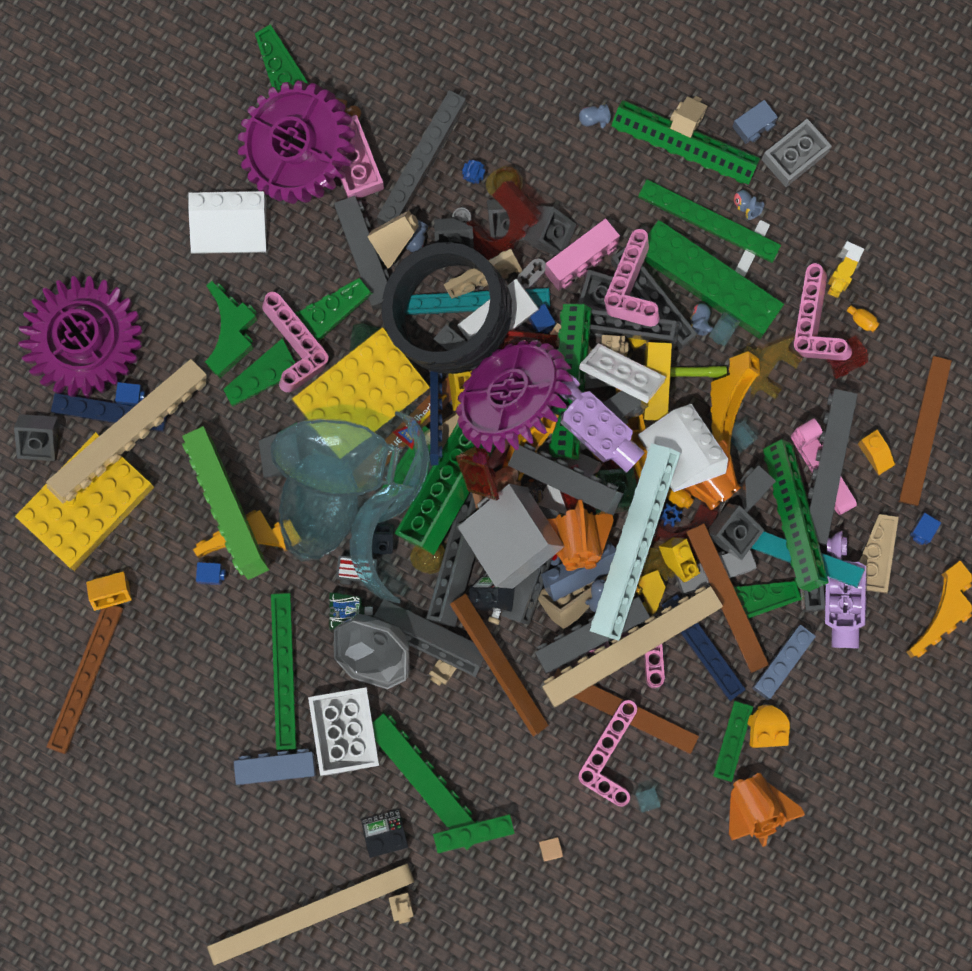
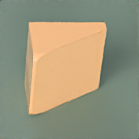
[539,837,563,861]

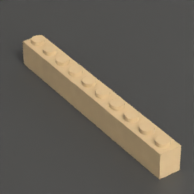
[46,359,207,504]
[542,586,723,708]

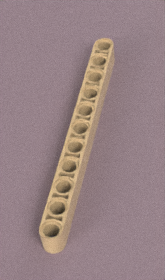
[207,863,415,965]

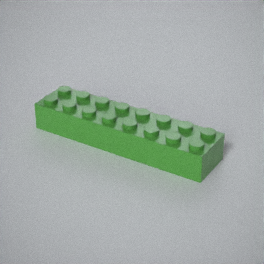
[182,426,269,580]

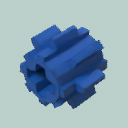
[462,160,486,184]
[659,503,682,528]

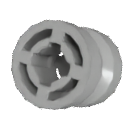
[452,207,471,226]

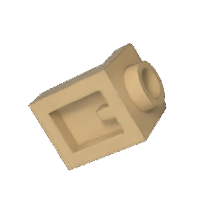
[429,660,457,686]

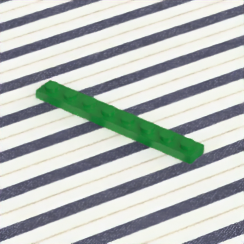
[638,180,781,263]
[271,593,296,750]

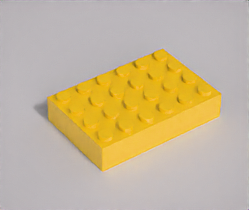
[291,327,430,459]
[15,432,154,571]

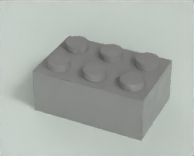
[762,119,832,187]

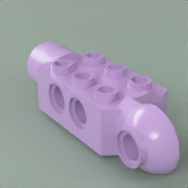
[559,374,645,472]
[825,531,867,648]

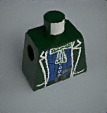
[329,593,373,631]

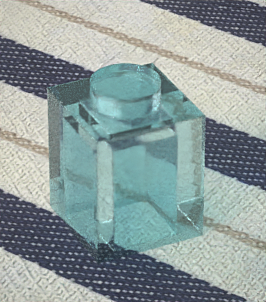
[709,312,740,346]
[731,420,758,453]
[634,788,661,813]

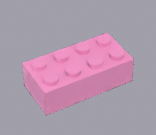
[340,115,384,199]
[545,218,620,291]

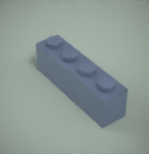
[541,540,616,601]
[752,625,816,700]
[234,749,316,785]

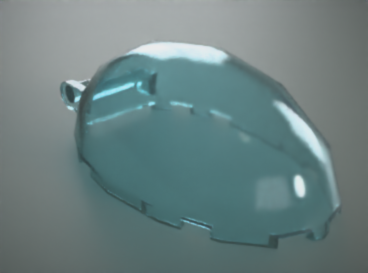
[270,419,403,497]
[279,449,358,562]

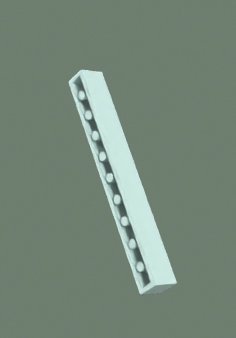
[590,443,680,641]

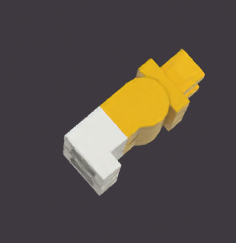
[827,241,864,298]

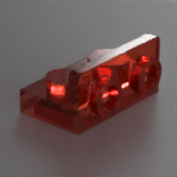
[825,336,868,379]

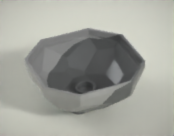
[334,614,410,689]

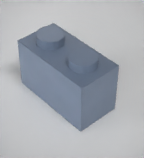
[732,100,778,144]

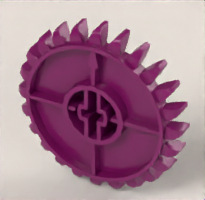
[18,276,142,397]
[456,340,573,453]

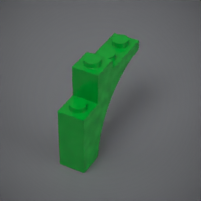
[205,281,257,379]

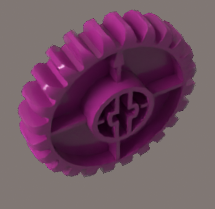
[238,81,355,204]

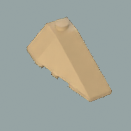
[538,575,608,629]

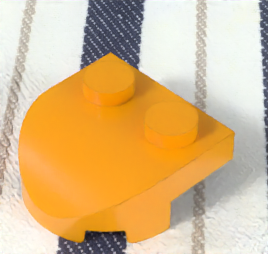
[747,704,790,748]

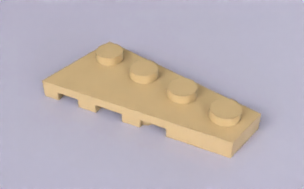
[444,249,522,299]
[859,514,899,593]

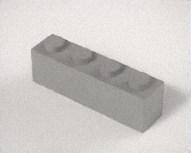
[675,550,757,596]

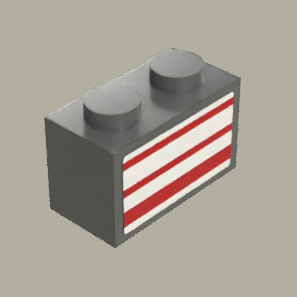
[336,556,378,587]
[800,586,825,613]

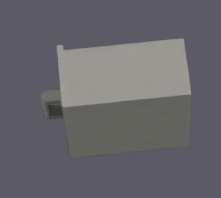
[458,484,565,589]

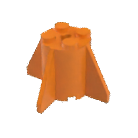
[684,439,741,510]
[547,500,614,571]
[729,773,805,847]

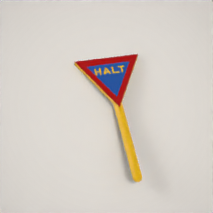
[392,394,447,450]

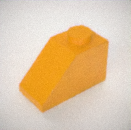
[858,430,895,475]

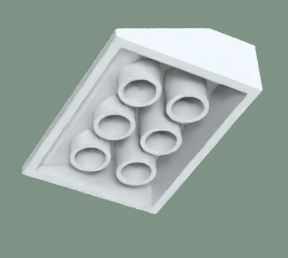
[189,191,266,254]
[638,404,728,492]
[308,687,379,776]

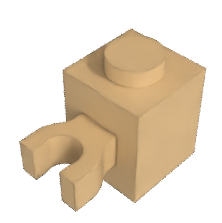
[389,892,414,924]

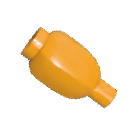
[847,305,880,332]
[667,487,694,509]

